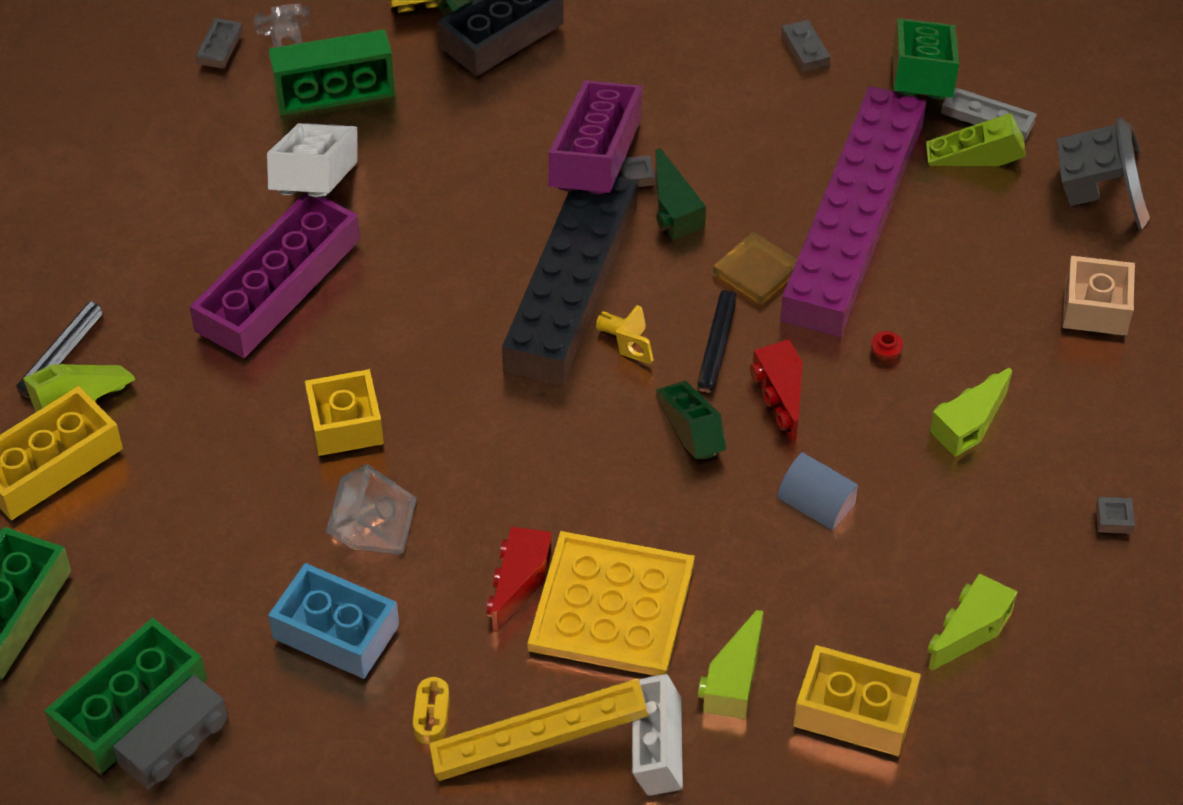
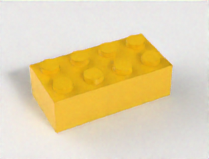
[0,386,123,521]

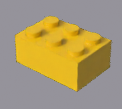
[793,645,921,756]

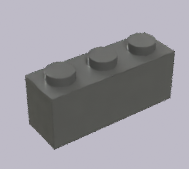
[113,675,228,790]

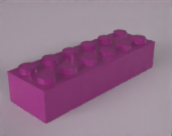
[548,80,642,194]
[190,192,360,359]

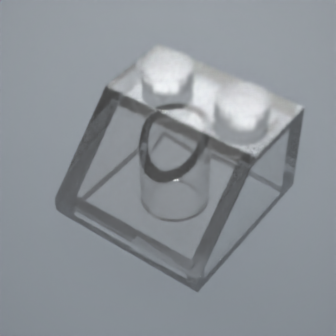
[326,464,417,555]

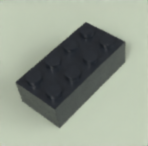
[438,0,564,77]

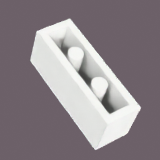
[632,674,683,796]

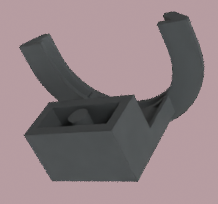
[1057,117,1150,230]

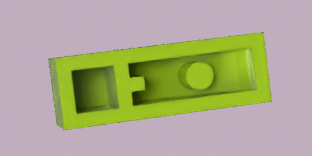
[698,610,763,720]

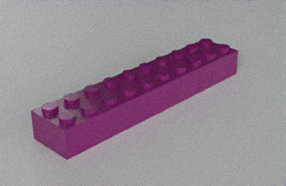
[780,86,927,337]

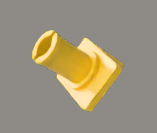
[596,305,653,364]

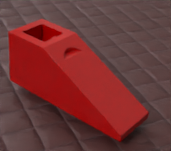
[750,339,803,442]
[486,527,552,632]

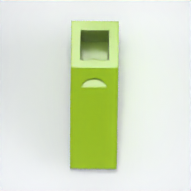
[926,113,1026,167]
[23,364,135,412]
[930,368,1012,457]
[927,573,1017,670]

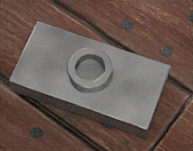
[195,18,243,68]

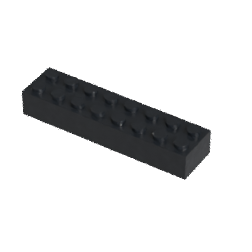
[502,176,638,386]

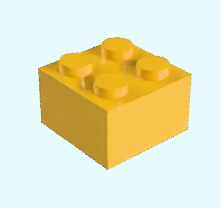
[305,369,384,456]

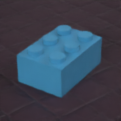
[268,563,399,679]

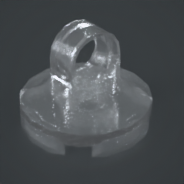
[253,4,311,48]

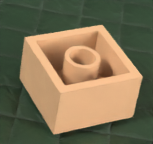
[1063,256,1135,336]

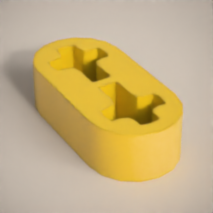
[413,677,450,745]

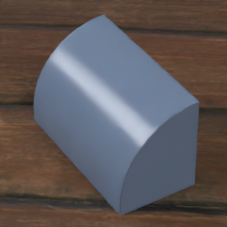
[777,452,858,530]

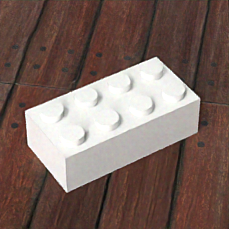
[267,123,357,197]

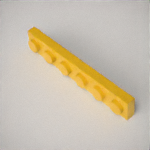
[429,678,649,781]

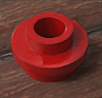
[871,331,903,361]

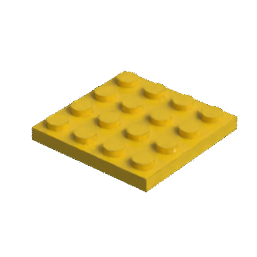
[527,531,695,676]

